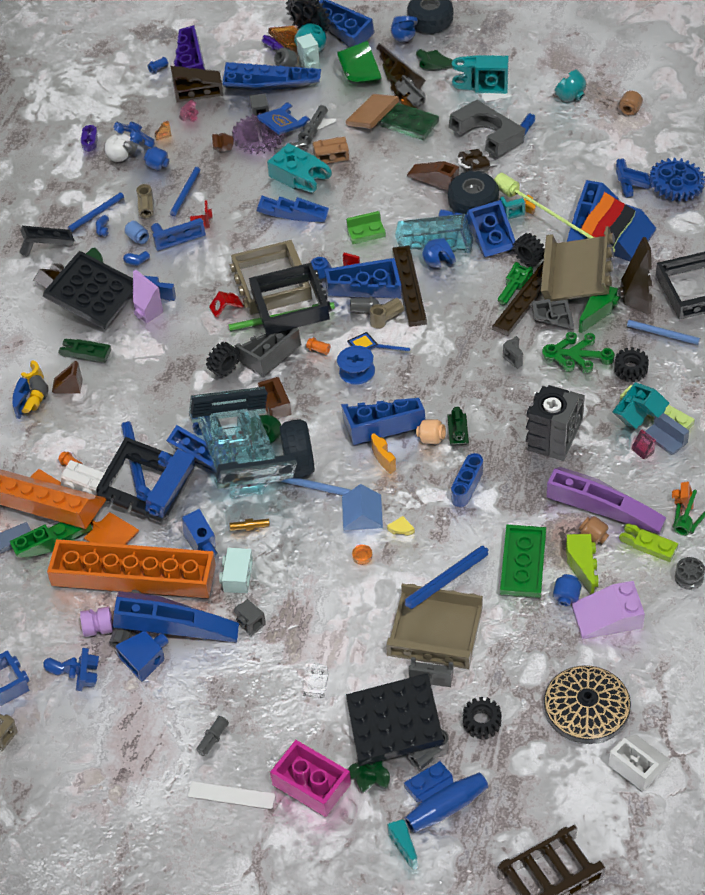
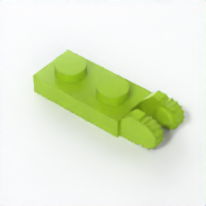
[619,523,679,562]

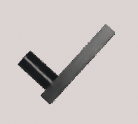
[19,225,75,256]

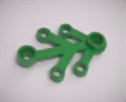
[542,332,615,373]

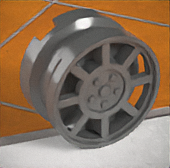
[675,557,705,590]

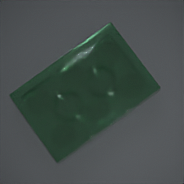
[380,103,439,141]

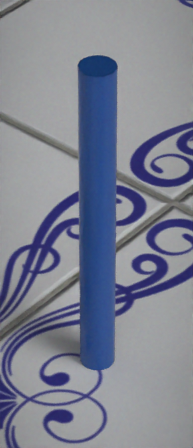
[170,167,201,216]
[68,192,124,232]

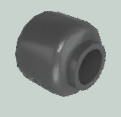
[274,48,298,67]

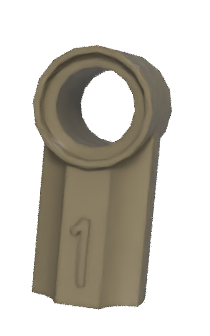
[136,184,154,219]
[370,298,404,329]

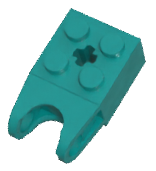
[452,55,509,94]
[267,143,332,193]

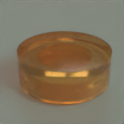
[352,545,373,565]

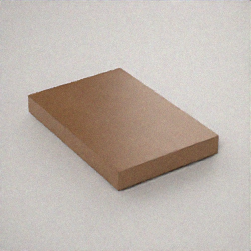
[345,94,399,129]

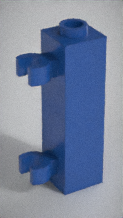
[137,449,195,518]

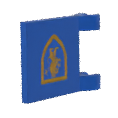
[257,102,311,135]

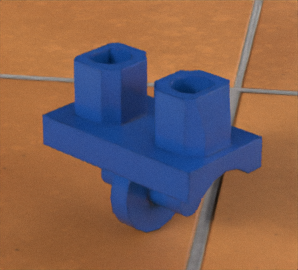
[64,648,99,691]

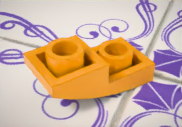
[371,433,396,474]

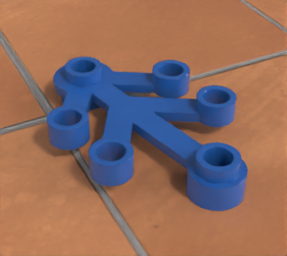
[113,121,155,148]

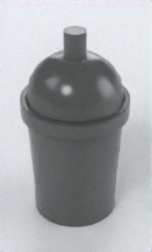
[350,296,383,314]

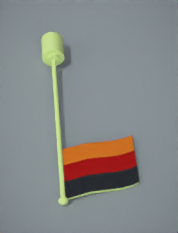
[494,173,635,252]

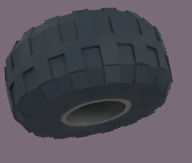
[407,0,454,34]
[448,171,499,214]
[279,419,315,478]

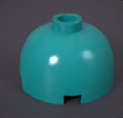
[294,23,326,53]
[554,69,587,102]

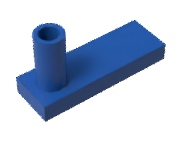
[151,218,206,251]

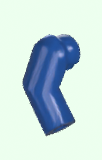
[96,215,109,237]
[123,251,150,266]
[43,658,71,675]

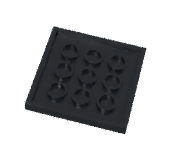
[43,250,133,329]
[346,673,445,766]

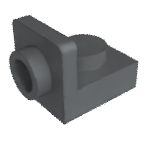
[503,336,523,369]

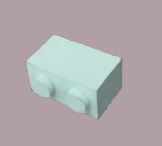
[296,33,320,69]
[219,548,253,593]

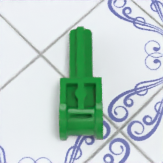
[498,262,533,305]

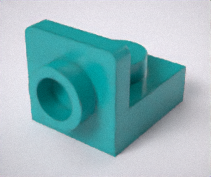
[500,197,525,219]

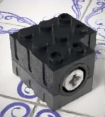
[525,385,585,461]

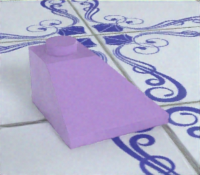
[133,270,163,323]

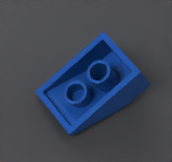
[466,200,516,258]

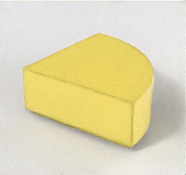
[387,516,415,535]

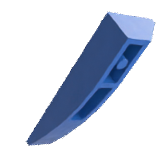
[223,62,321,90]
[567,180,619,242]
[113,591,239,643]

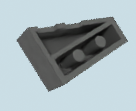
[235,328,301,376]

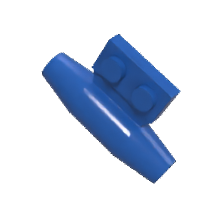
[404,761,488,833]

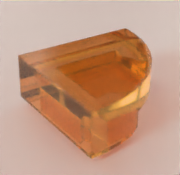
[154,121,172,141]

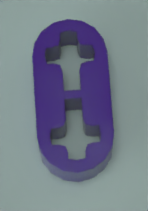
[81,125,98,152]

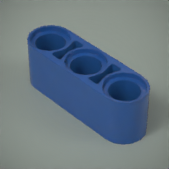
[451,453,483,507]

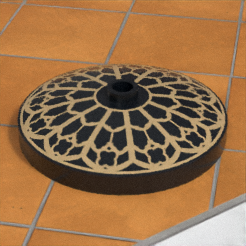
[544,665,631,744]

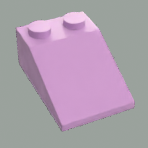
[572,581,645,639]

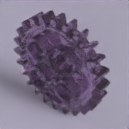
[232,113,285,154]

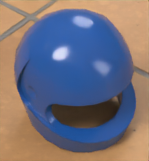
[391,16,418,43]
[422,238,456,268]

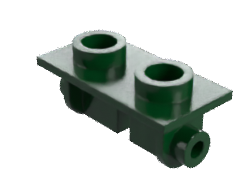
[447,406,469,445]

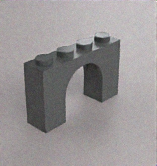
[448,100,526,157]

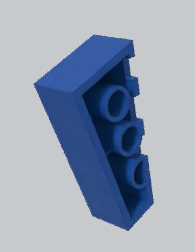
[319,0,375,47]
[324,258,402,299]
[341,398,425,445]

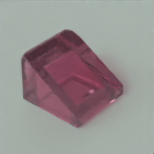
[632,430,656,459]

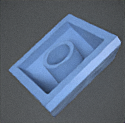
[342,484,383,530]

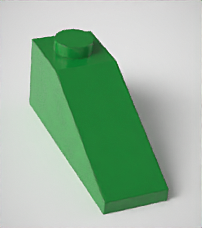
[579,286,620,333]

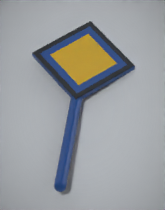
[347,332,410,351]

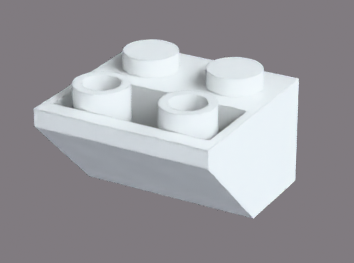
[609,735,671,792]

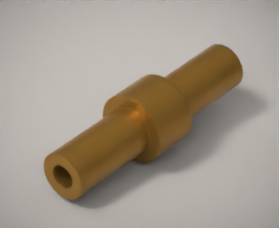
[229,518,270,531]

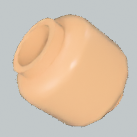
[416,419,446,444]

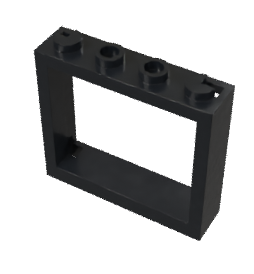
[656,252,705,320]
[249,263,332,335]

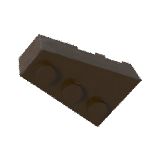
[170,66,224,103]

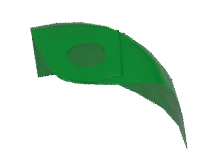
[337,41,382,83]

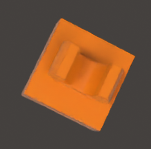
[672,481,694,510]

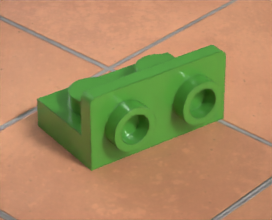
[346,211,386,244]

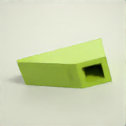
[566,534,598,595]

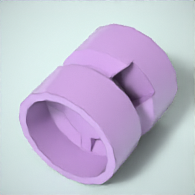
[80,606,113,637]

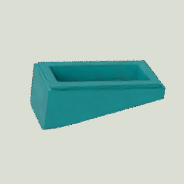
[387,819,418,870]

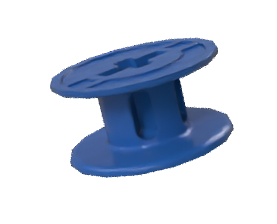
[337,345,375,385]

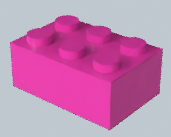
[270,740,351,817]

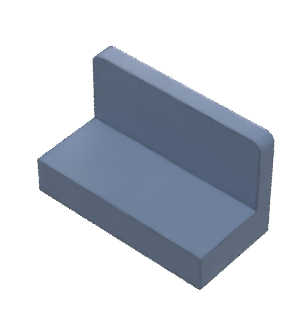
[644,413,689,455]

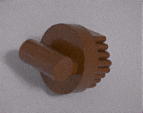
[212,133,234,152]

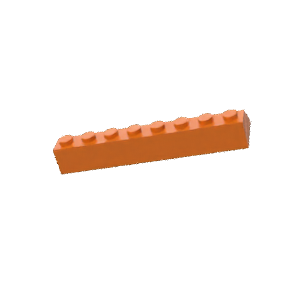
[0,469,106,529]

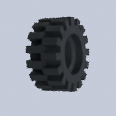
[512,233,545,267]
[206,342,240,378]
[614,347,649,382]
[463,697,502,739]

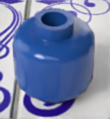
[144,147,170,171]
[553,574,582,606]

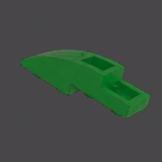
[9,522,93,557]

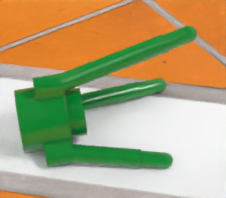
[672,489,705,536]

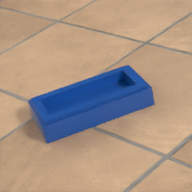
[616,166,651,189]

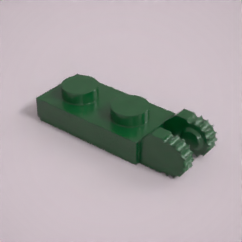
[58,339,112,363]

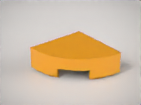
[524,194,536,215]

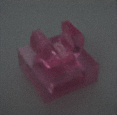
[179,99,199,122]

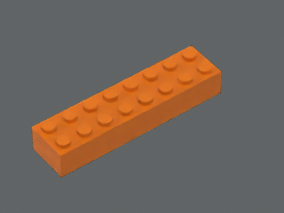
[47,539,216,598]

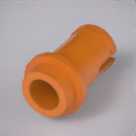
[306,337,331,355]
[58,451,82,466]

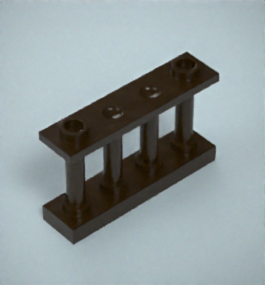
[497,824,605,895]

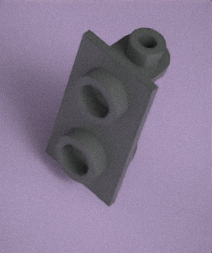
[395,75,426,108]

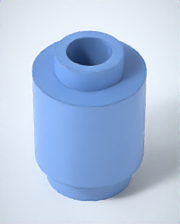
[124,221,149,244]

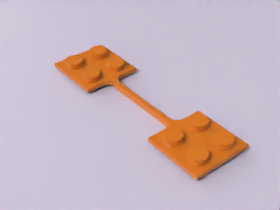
[30,469,139,545]

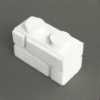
[61,460,104,495]

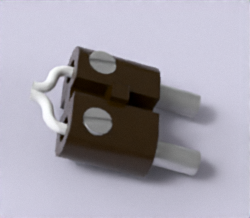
[457,149,498,172]

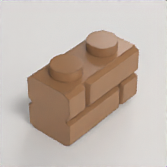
[312,137,349,164]

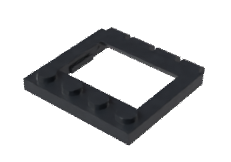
[96,437,196,523]

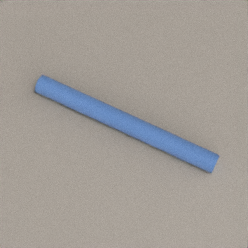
[627,320,700,345]
[275,474,351,496]

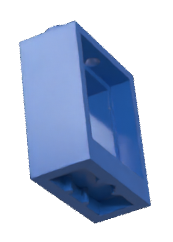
[0,650,30,706]

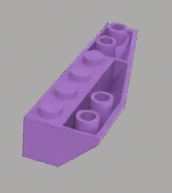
[547,467,666,534]

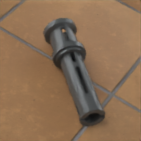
[298,105,328,145]

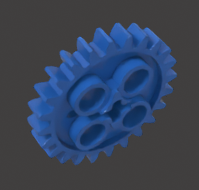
[649,158,705,202]

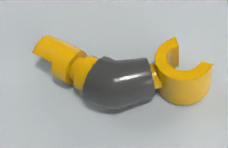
[21,360,49,413]

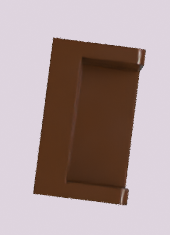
[258,377,292,419]

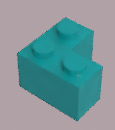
[612,382,669,429]

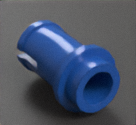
[147,57,169,73]

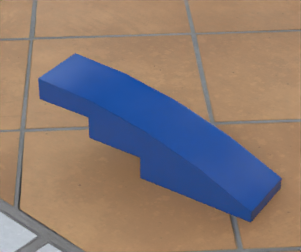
[256,196,329,222]

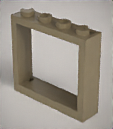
[229,240,312,315]

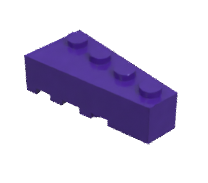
[174,25,206,70]

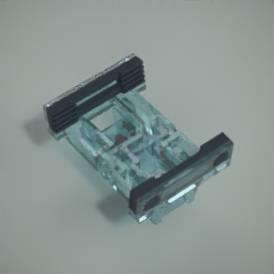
[189,386,297,499]

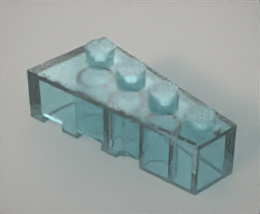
[395,214,473,253]

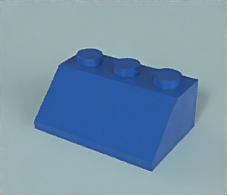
[614,204,656,262]

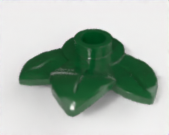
[348,761,390,793]

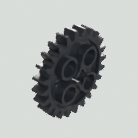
[286,0,331,33]

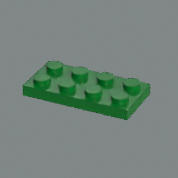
[500,524,546,598]

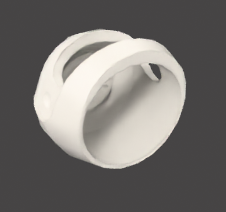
[105,133,138,162]

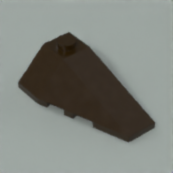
[618,237,652,314]

